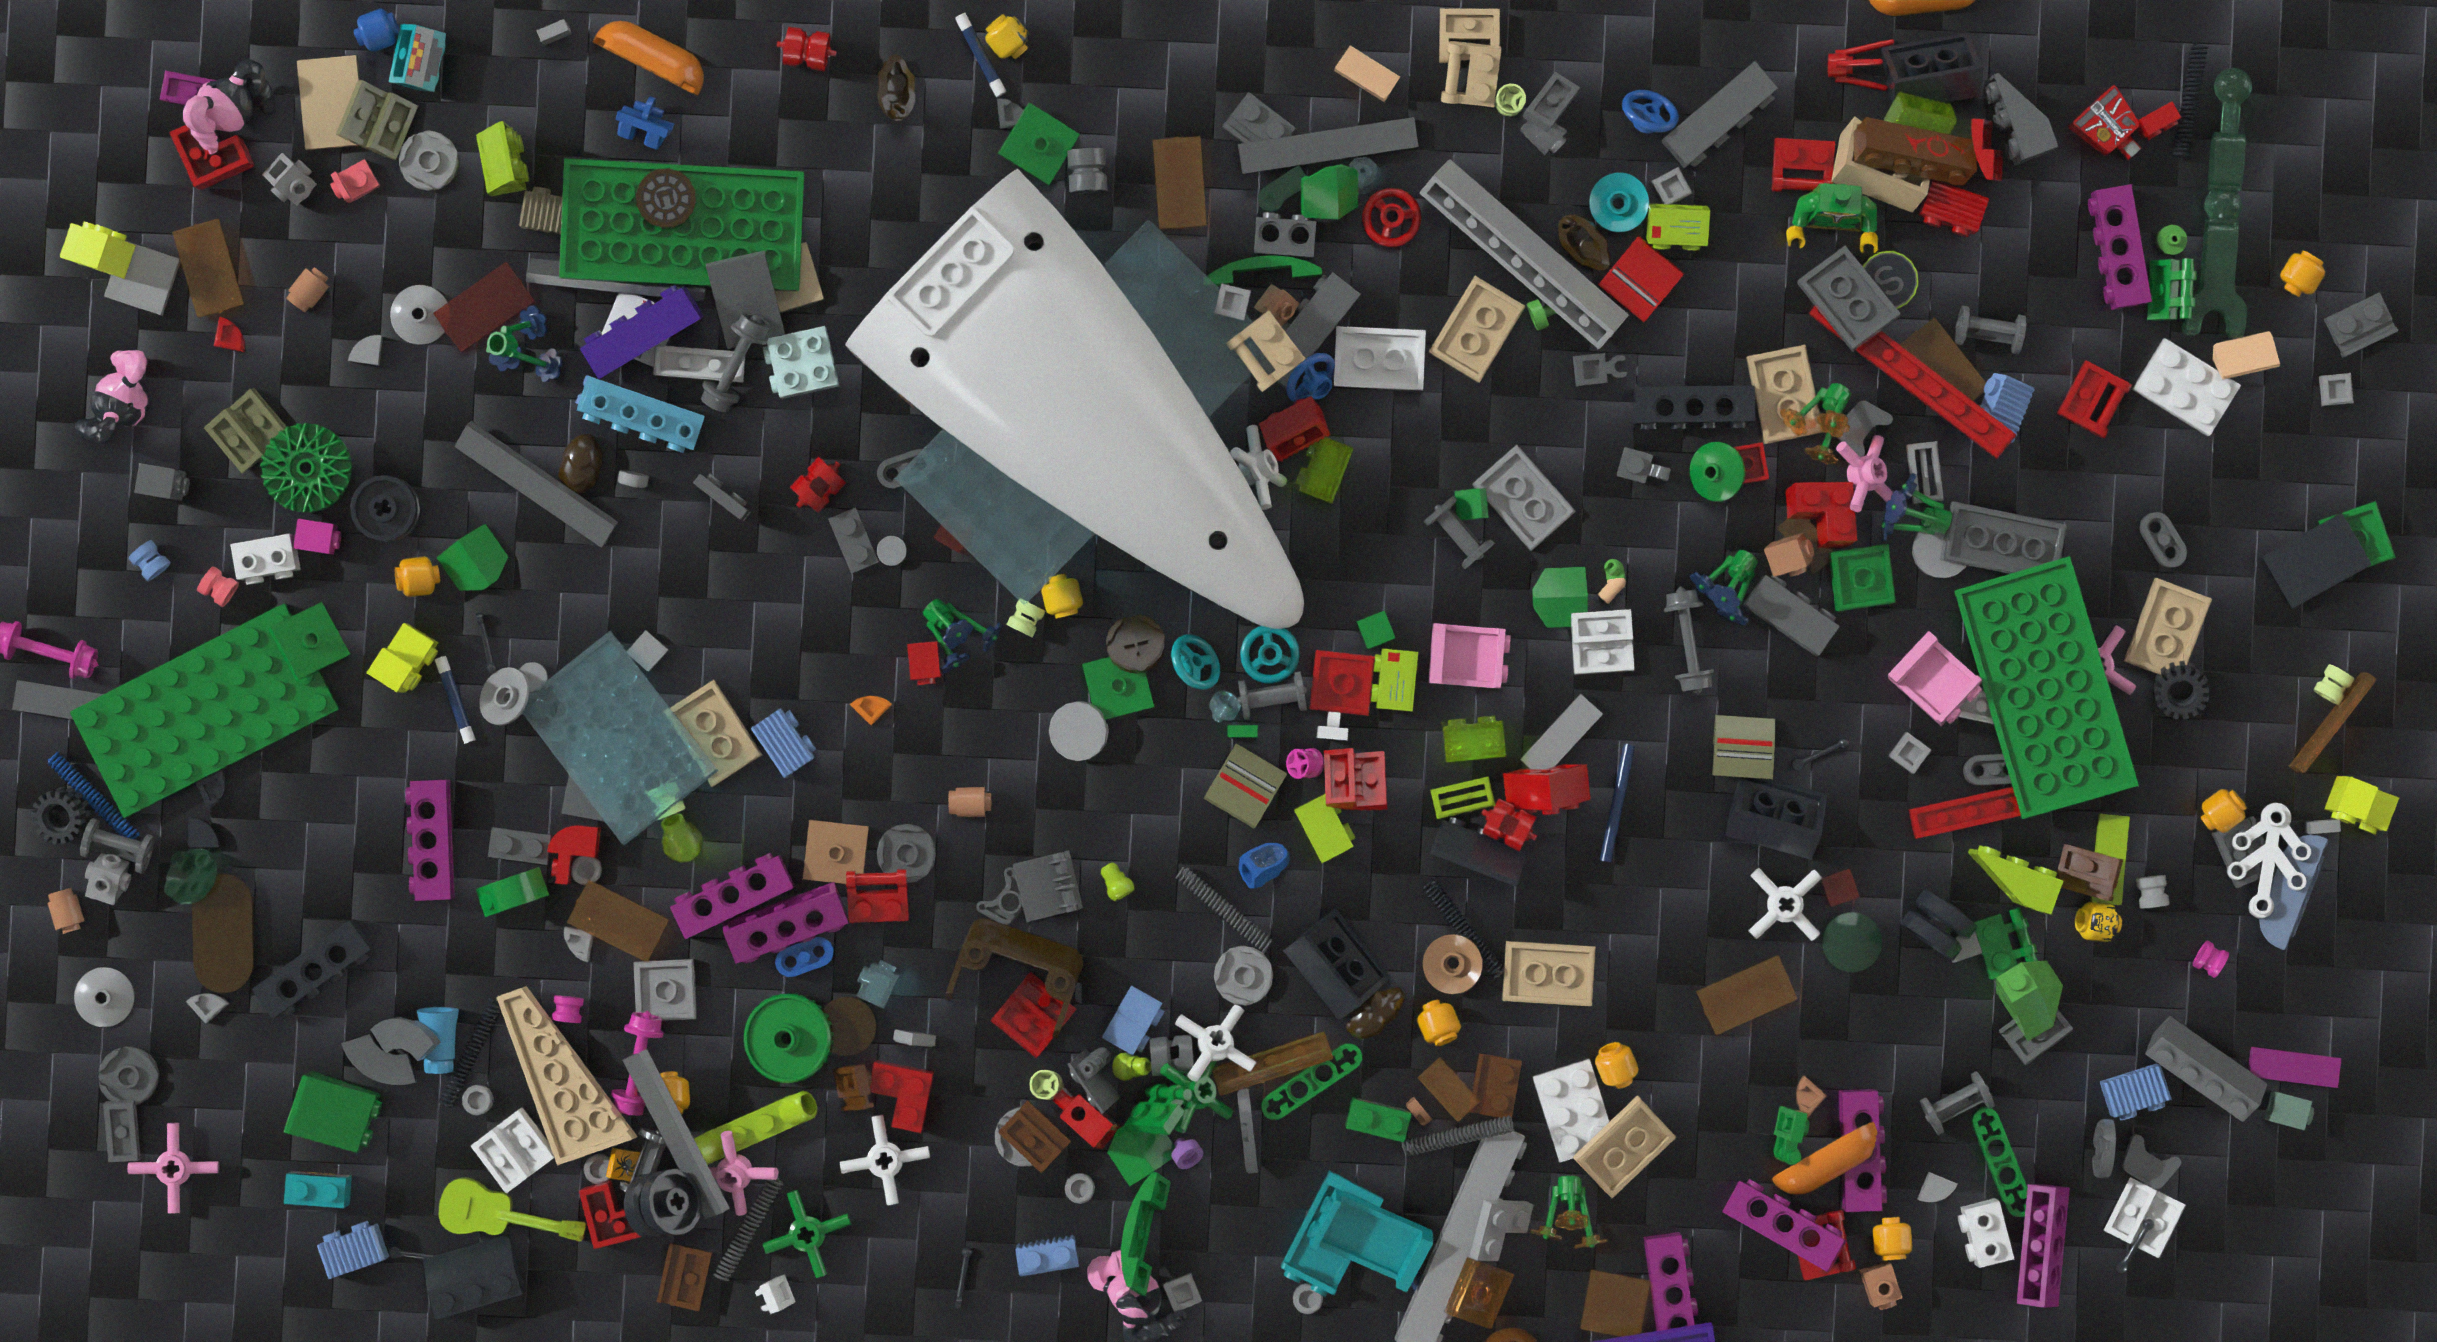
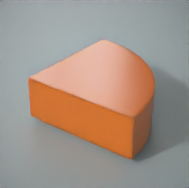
[850,696,892,725]

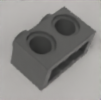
[1254,213,1316,260]
[134,463,190,501]

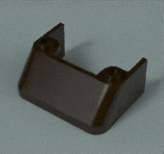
[945,918,1083,1038]

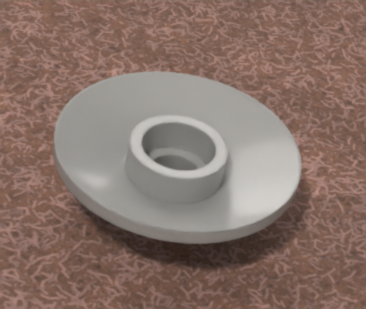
[390,285,450,345]
[480,667,529,726]
[74,967,135,1027]

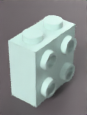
[763,326,840,399]

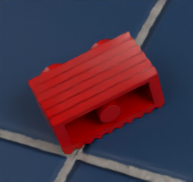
[1918,179,1989,237]
[1259,396,1330,462]

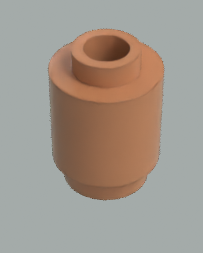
[286,267,330,312]
[949,787,992,817]
[47,888,85,934]

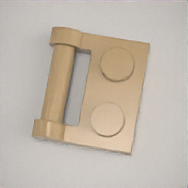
[1439,9,1500,63]
[1441,41,1501,107]
[1226,311,1305,392]

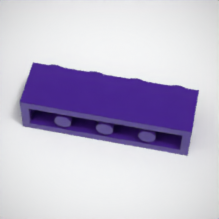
[580,285,704,379]

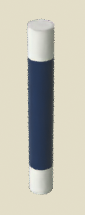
[955,13,1007,97]
[435,656,476,744]

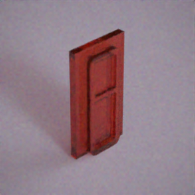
[433,262,534,352]

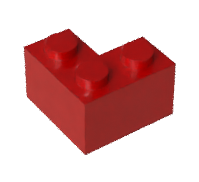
[169,125,255,190]
[1786,482,1857,548]
[1503,764,1591,815]
[870,1060,934,1133]
[579,1180,642,1249]

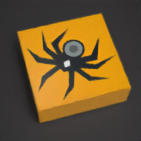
[606,1147,641,1181]

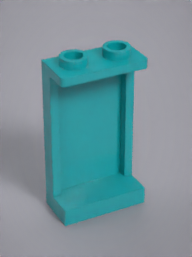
[1280,1170,1384,1297]
[1307,1188,1433,1292]

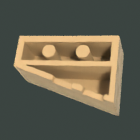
[1831,116,1930,212]

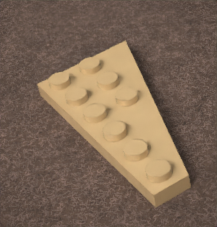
[496,986,638,1165]

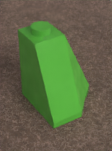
[1996,960,2063,1042]

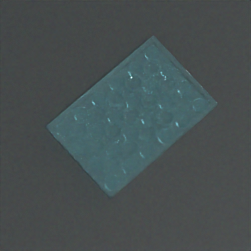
[522,631,719,845]

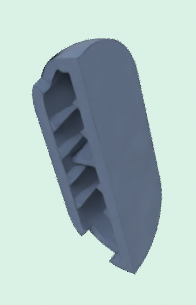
[2259,835,2328,950]

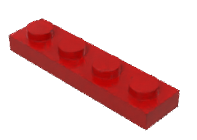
[1908,787,2021,839]

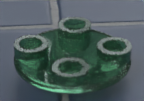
[164,848,217,905]
[1822,913,1882,972]

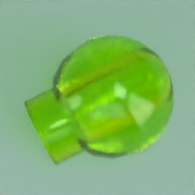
[661,813,703,863]

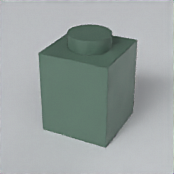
[2264,1090,2314,1130]

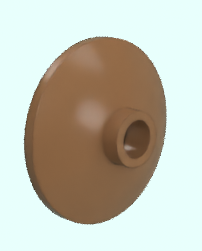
[1423,934,1483,994]

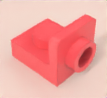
[330,159,380,203]

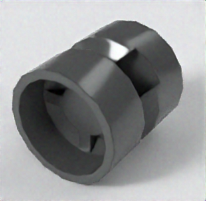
[1067,148,1108,194]
[1150,1035,1194,1076]

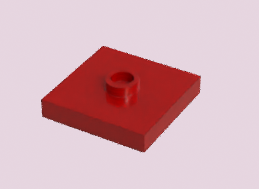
[1309,650,1375,716]

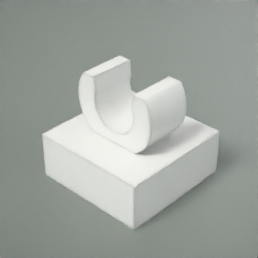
[1317,712,1348,740]
[755,1274,796,1314]

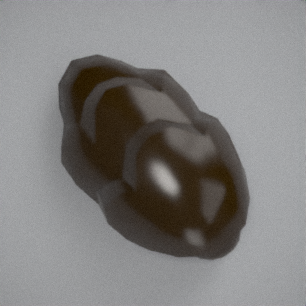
[877,54,916,121]
[1558,214,1611,271]
[558,434,603,496]
[1346,987,1405,1039]

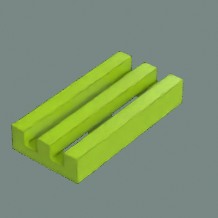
[1430,777,1495,819]

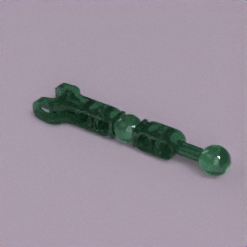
[2182,67,2252,339]

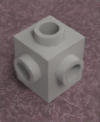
[262,153,317,206]
[85,853,131,905]

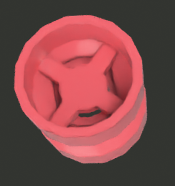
[197,566,239,607]

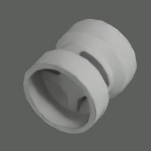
[2136,875,2170,908]

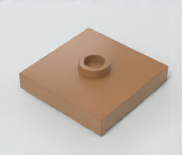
[803,820,869,886]

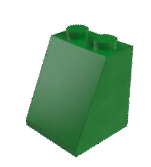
[284,1071,382,1153]

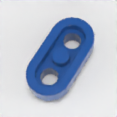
[775,937,834,977]

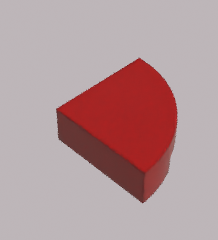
[214,317,245,352]

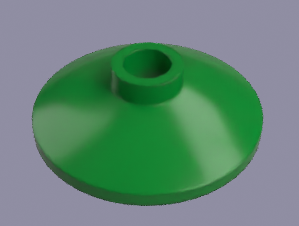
[1690,442,1745,501]

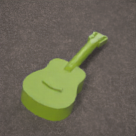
[439,1177,587,1242]

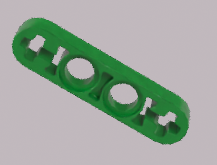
[1261,1043,1362,1120]
[1971,1107,2028,1217]

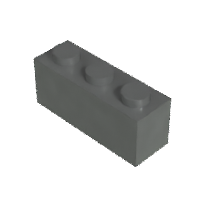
[1743,574,1839,656]

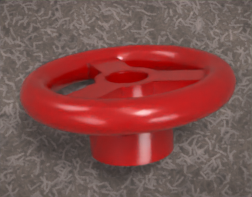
[1362,188,1421,247]

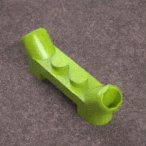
[694,1091,818,1165]

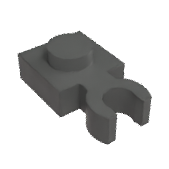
[1573,353,1627,386]

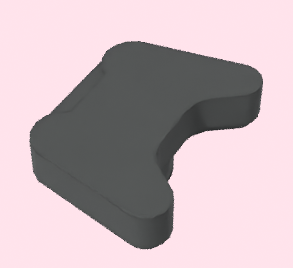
[1835,401,1893,457]
[976,867,1023,925]
[2122,1134,2181,1189]

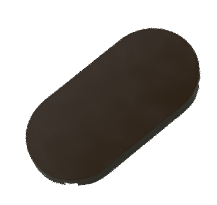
[192,873,255,993]

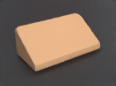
[1334,46,1400,102]
[2213,331,2280,380]

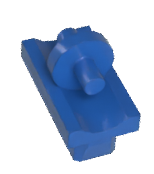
[615,96,674,150]

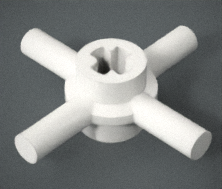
[1230,425,1287,510]
[1749,868,1822,941]
[1175,1005,1257,1082]
[840,1115,930,1205]

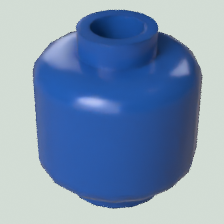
[353,8,400,52]

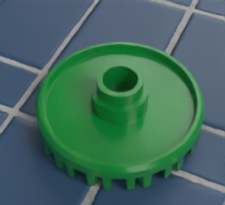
[260,423,352,513]
[744,993,834,1083]

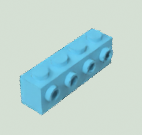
[576,377,705,453]

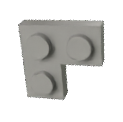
[1469,1200,1534,1261]

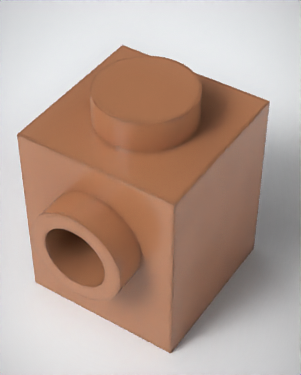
[1764,532,1814,577]
[1859,1261,1902,1310]

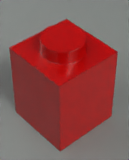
[907,641,942,685]

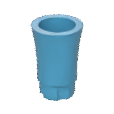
[417,1007,459,1074]

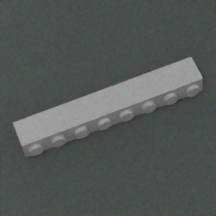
[1420,159,1629,349]
[1394,1124,1527,1342]

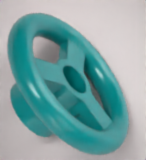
[1240,626,1300,684]
[1171,634,1220,690]

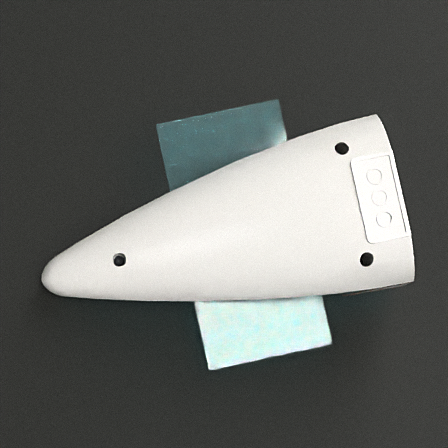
[845,169,1304,629]

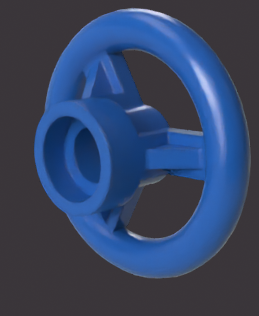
[1622,90,1679,134]
[1286,353,1335,402]

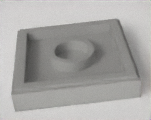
[104,241,181,316]
[634,959,697,1020]

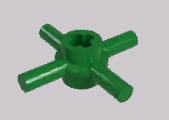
[1160,1061,1233,1133]
[763,1190,851,1278]

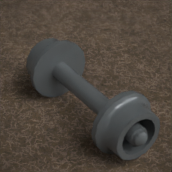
[701,312,770,412]
[1664,586,1715,695]

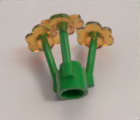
[1780,383,1851,464]
[1530,1176,1608,1249]

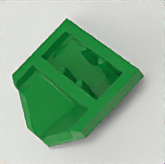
[1301,164,1358,219]
[437,524,509,591]
[1532,567,1588,628]
[1107,1125,1176,1186]

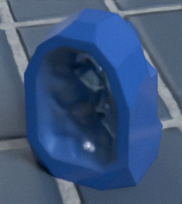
[1239,843,1290,889]

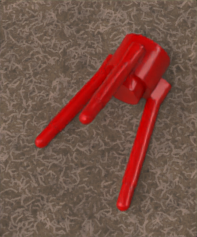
[1828,39,1895,91]

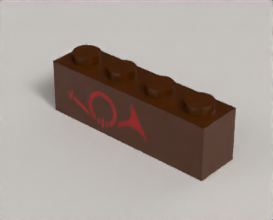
[1853,117,1977,186]

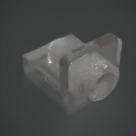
[1520,121,1567,155]

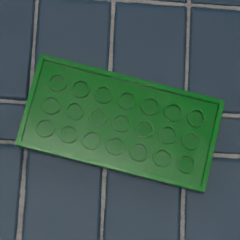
[559,158,804,291]
[1955,556,2139,819]
[70,603,340,818]

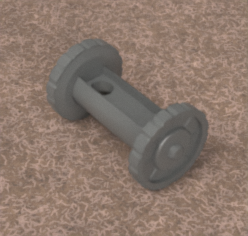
[1955,306,2026,354]
[1424,495,1495,569]
[1238,671,1307,720]
[80,818,155,874]
[1920,1071,1995,1135]
[619,1127,667,1192]

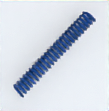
[48,752,140,839]

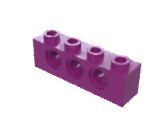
[2088,184,2152,310]
[405,779,455,901]
[670,853,795,939]
[722,882,848,964]
[1838,1089,1887,1212]
[1722,1179,1847,1272]
[2017,1184,2070,1308]
[1643,1232,1698,1331]

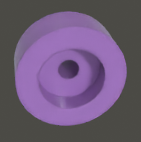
[1172,1138,1203,1169]

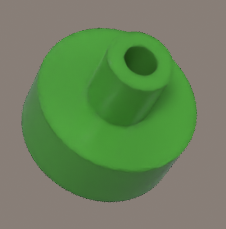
[2155,225,2187,256]
[1526,299,1557,331]

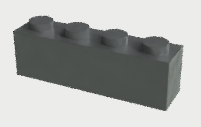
[1661,61,1778,168]
[1257,272,1361,389]
[2145,1016,2267,1122]

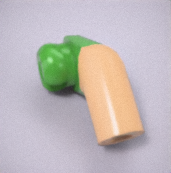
[1597,559,1626,604]

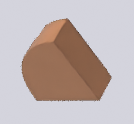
[1796,1076,1827,1118]
[1406,1097,1433,1126]

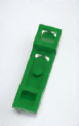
[1203,255,1322,288]
[1121,1172,1171,1296]

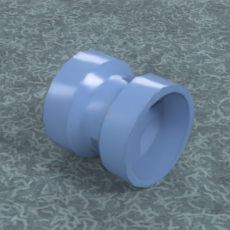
[128,540,171,582]

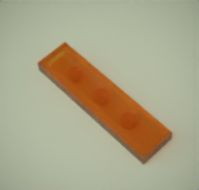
[2289,672,2376,773]
[1212,1032,1333,1096]

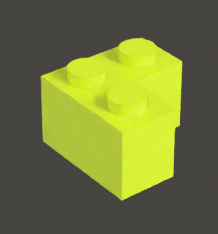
[60,221,136,279]
[367,623,438,693]
[2325,776,2399,834]

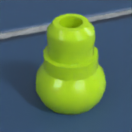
[1101,862,1134,901]
[1112,1053,1152,1081]

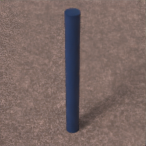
[1600,744,1635,862]

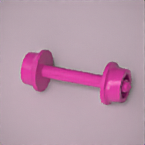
[0,621,98,679]
[611,1011,664,1117]

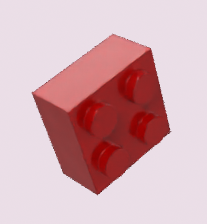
[2136,101,2181,140]
[1734,442,1769,484]

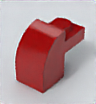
[547,825,601,885]

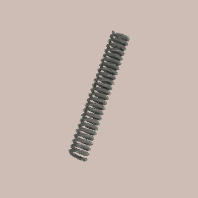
[1176,867,1272,954]
[1402,1115,1514,1157]
[713,1177,784,1281]

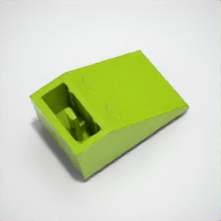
[476,121,530,197]
[1968,845,2063,915]

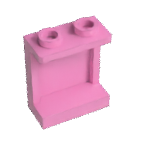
[1428,623,1510,689]
[1888,631,1982,726]

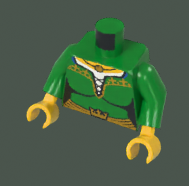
[1786,183,1878,253]

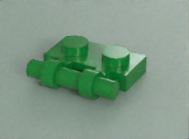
[2147,259,2197,321]
[1974,907,2038,980]
[1125,1084,1192,1135]
[1773,1106,1809,1165]

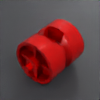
[777,26,837,71]
[790,456,846,513]
[1482,798,1537,852]

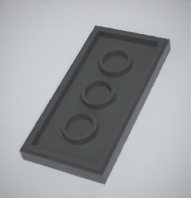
[1940,502,2067,574]

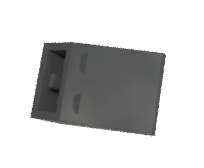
[1983,73,2058,165]

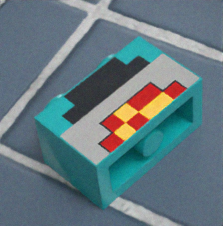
[389,24,446,92]
[284,1171,352,1208]

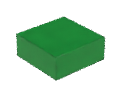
[1455,488,1488,521]
[1357,611,1395,649]
[1227,725,1258,737]

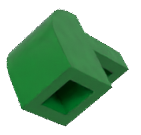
[476,867,549,917]

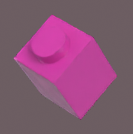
[293,519,341,555]

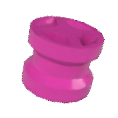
[1286,748,1324,779]
[2193,941,2229,978]
[552,995,584,1023]

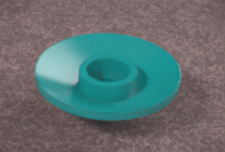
[1589,173,1649,232]

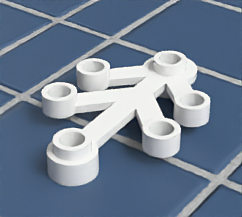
[2227,803,2311,918]

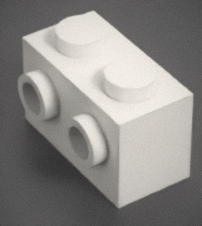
[230,534,301,585]
[1958,1198,2014,1268]

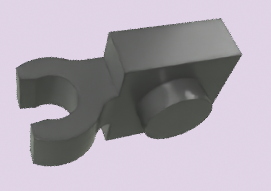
[1616,447,1671,484]

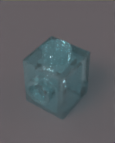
[857,960,900,1009]

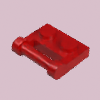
[1772,138,1835,192]
[2057,360,2132,438]
[846,869,909,923]
[1790,1210,1856,1281]

